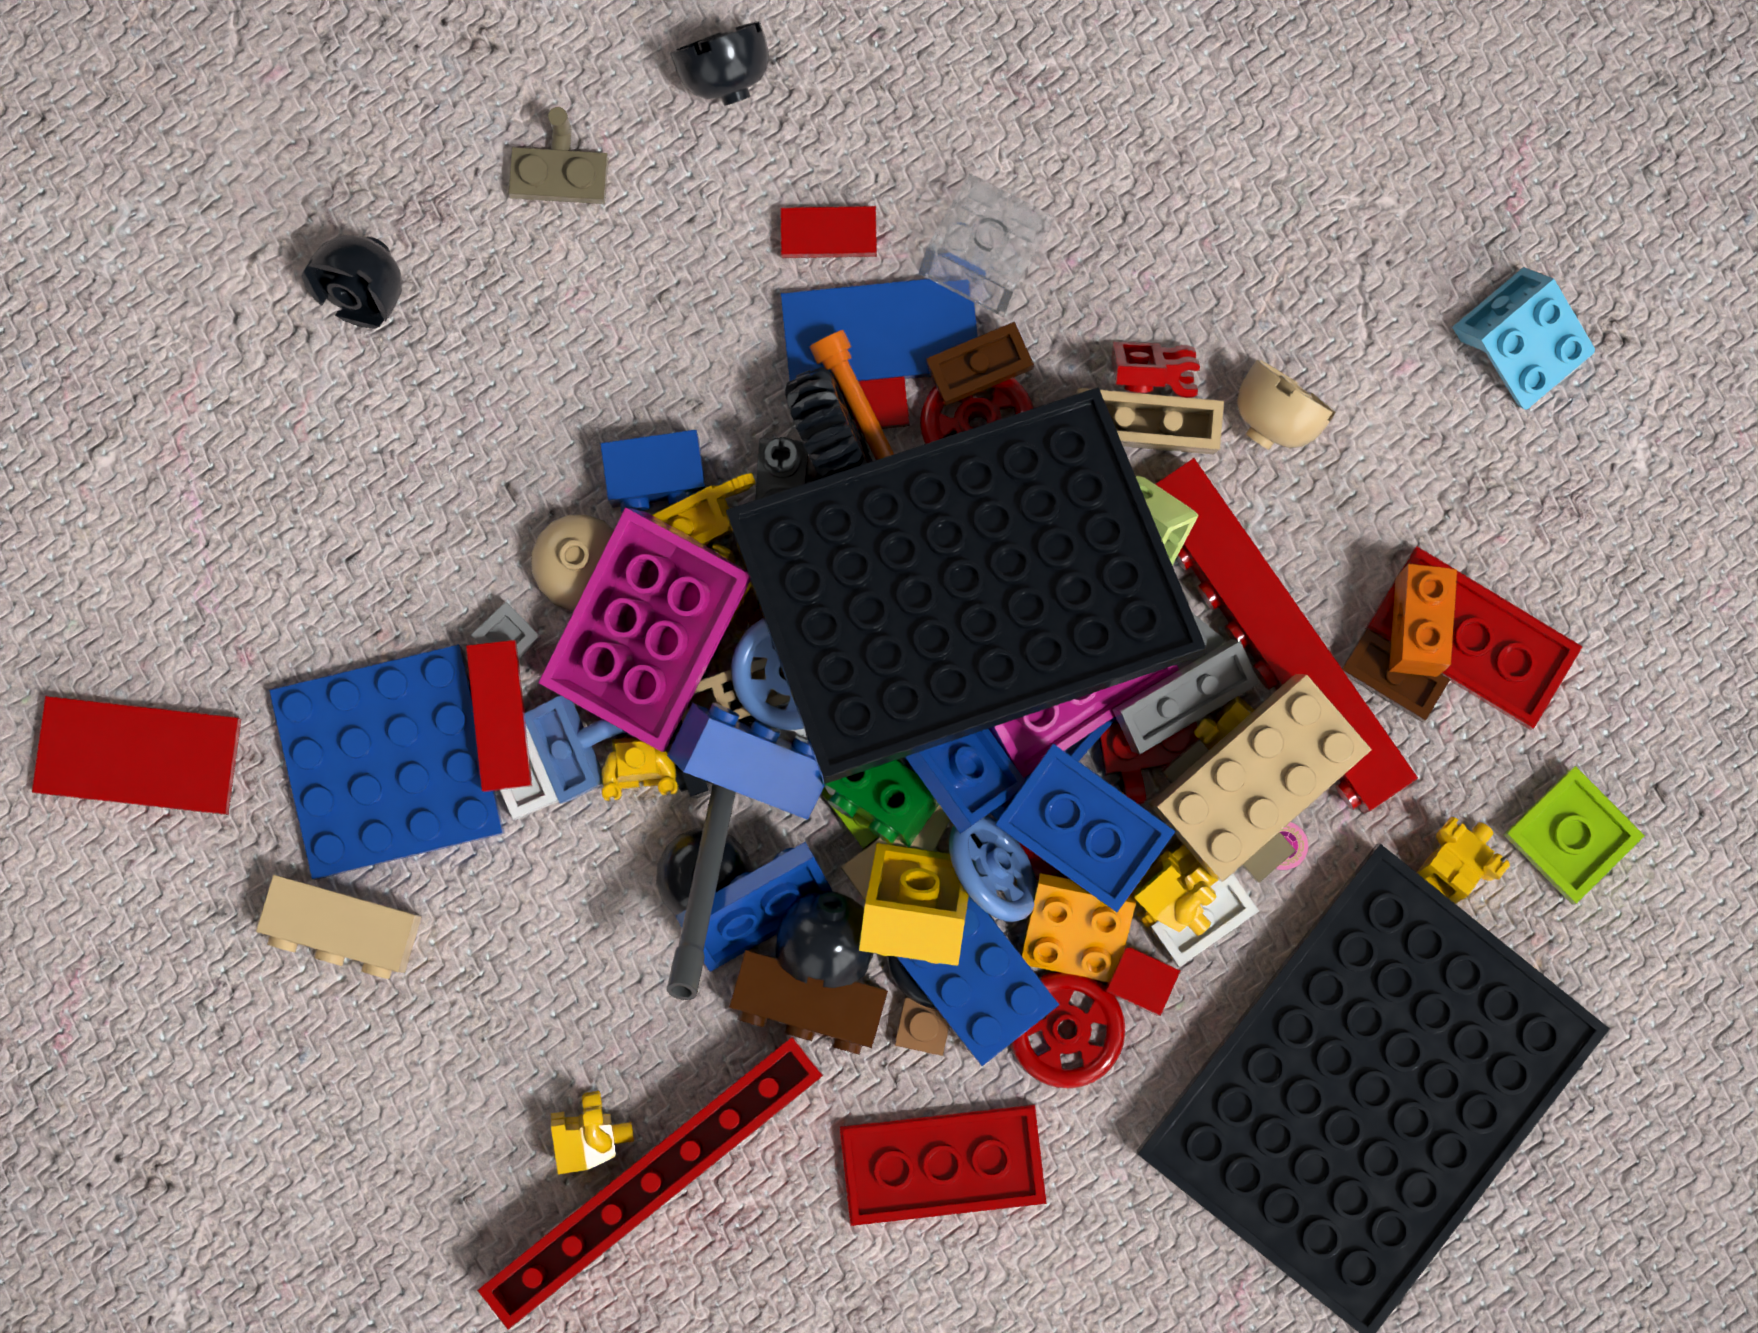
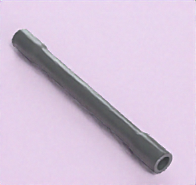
[667,783,736,1000]

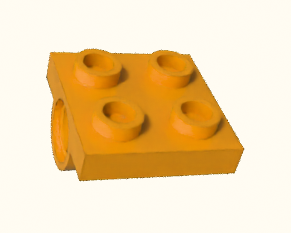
[1021,873,1136,982]

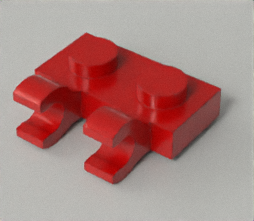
[1111,341,1200,398]
[1099,721,1199,805]

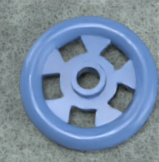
[731,618,804,730]
[949,816,1037,922]

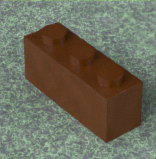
[729,950,888,1055]

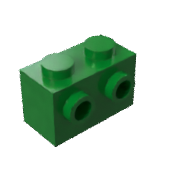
[822,760,939,847]

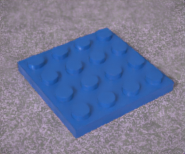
[269,644,505,880]

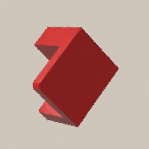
[1104,947,1181,1016]

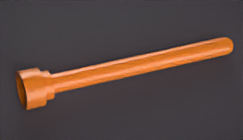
[809,330,894,460]

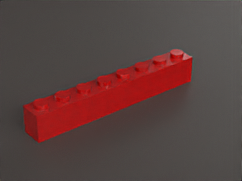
[1155,458,1418,814]
[477,1037,824,1330]

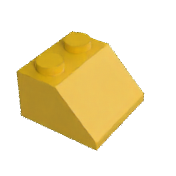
[859,843,969,966]

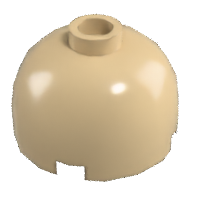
[1237,359,1336,450]
[531,514,614,612]

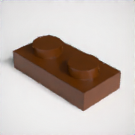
[926,321,1034,406]
[1342,629,1451,722]

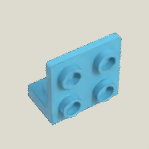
[1452,267,1595,410]

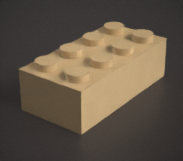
[1149,674,1372,882]

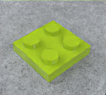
[1503,766,1645,905]

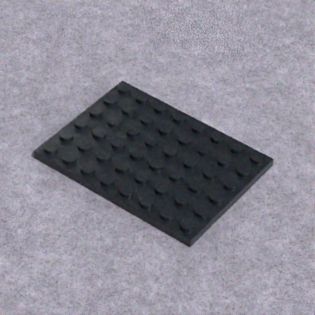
[726,387,1207,784]
[1135,844,1610,1333]

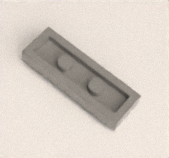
[1113,639,1259,754]

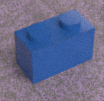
[600,430,706,513]

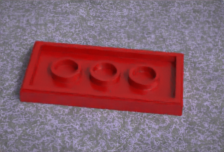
[1365,546,1583,730]
[32,696,242,815]
[840,1104,1047,1226]

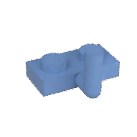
[525,695,629,804]

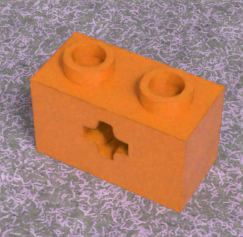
[1389,564,1457,677]

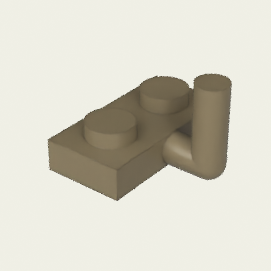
[508,107,609,204]

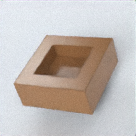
[895,997,949,1056]

